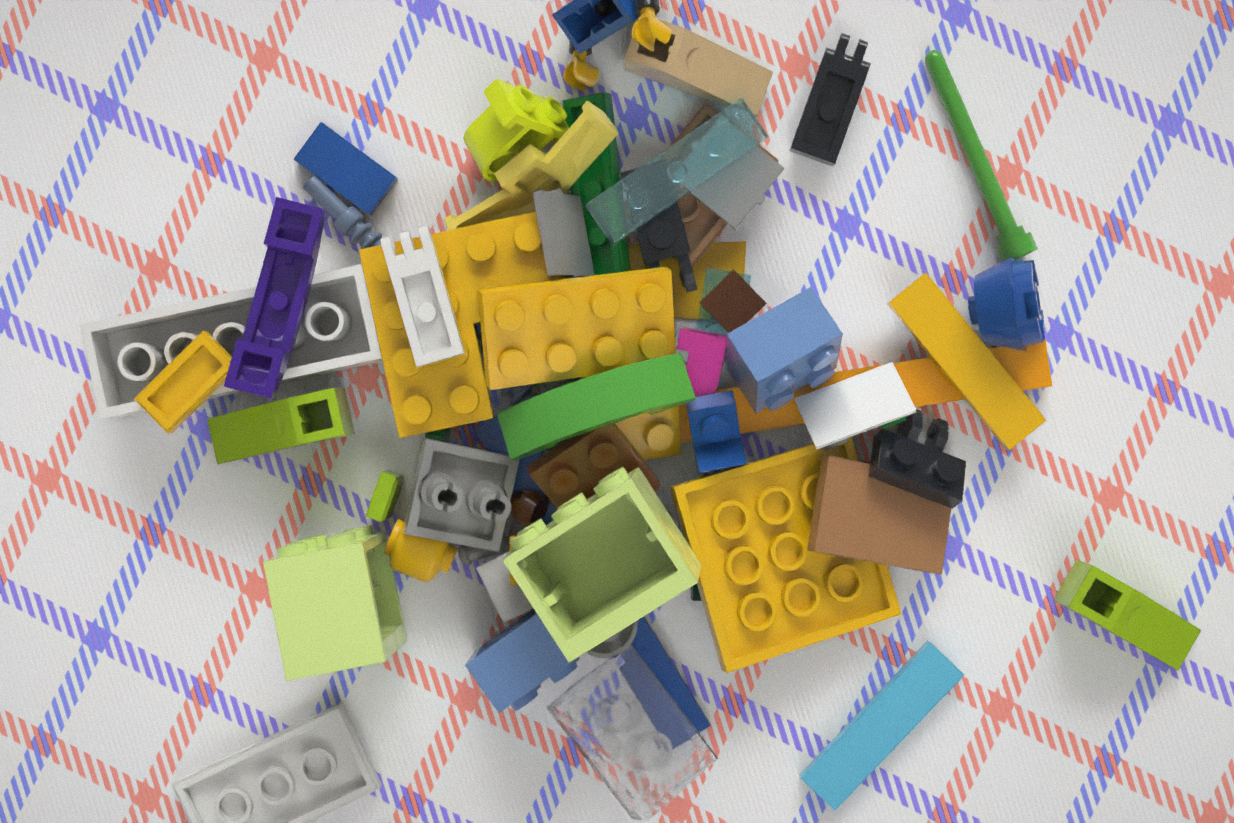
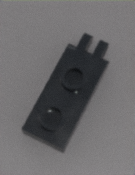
[789,33,871,167]

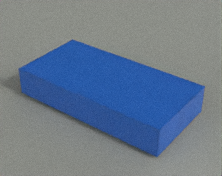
[294,122,398,216]

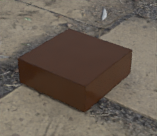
[699,269,767,333]

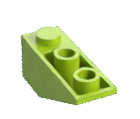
[207,388,355,464]
[1053,560,1201,671]

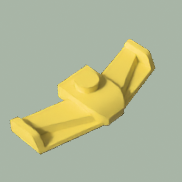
[444,101,619,230]

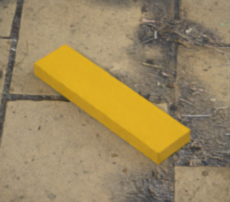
[886,273,1047,450]

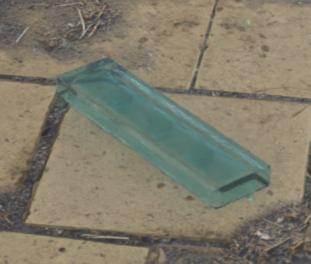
[585,97,769,245]

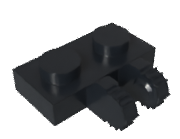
[869,409,966,509]

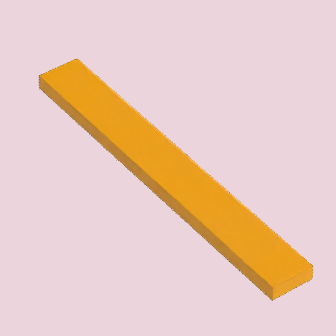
[679,340,1053,443]

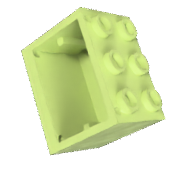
[503,466,702,663]
[263,525,407,681]

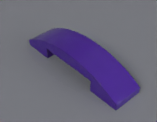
[224,197,325,399]

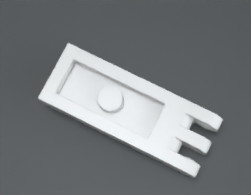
[381,226,466,367]

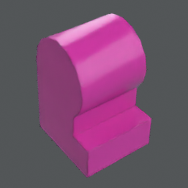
[676,327,727,397]

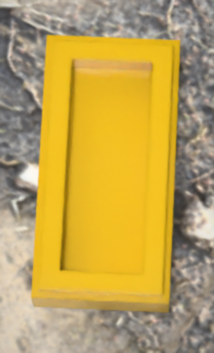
[134,331,232,434]

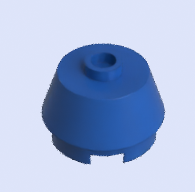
[968,256,1045,351]

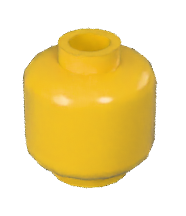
[384,519,458,583]

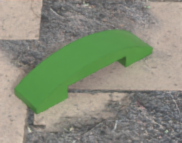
[497,353,696,461]

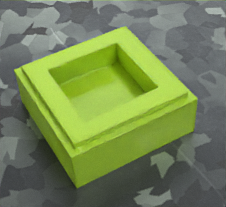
[365,470,405,522]

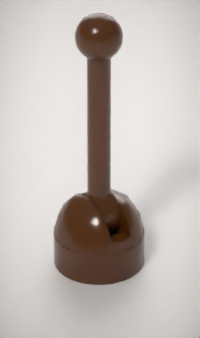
[510,488,549,527]

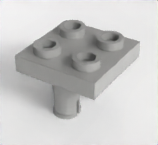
[403,438,520,552]

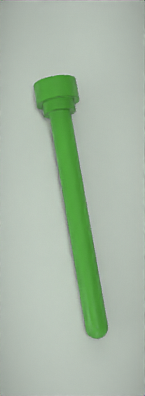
[925,50,1038,262]

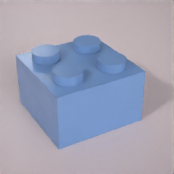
[727,287,843,414]
[465,609,580,713]

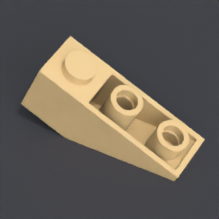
[624,18,773,117]

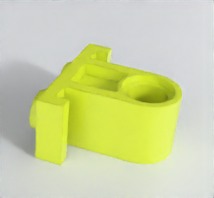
[463,78,569,182]

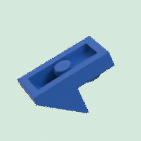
[686,390,747,474]

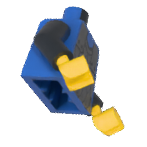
[552,0,671,92]

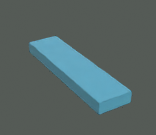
[799,640,964,811]

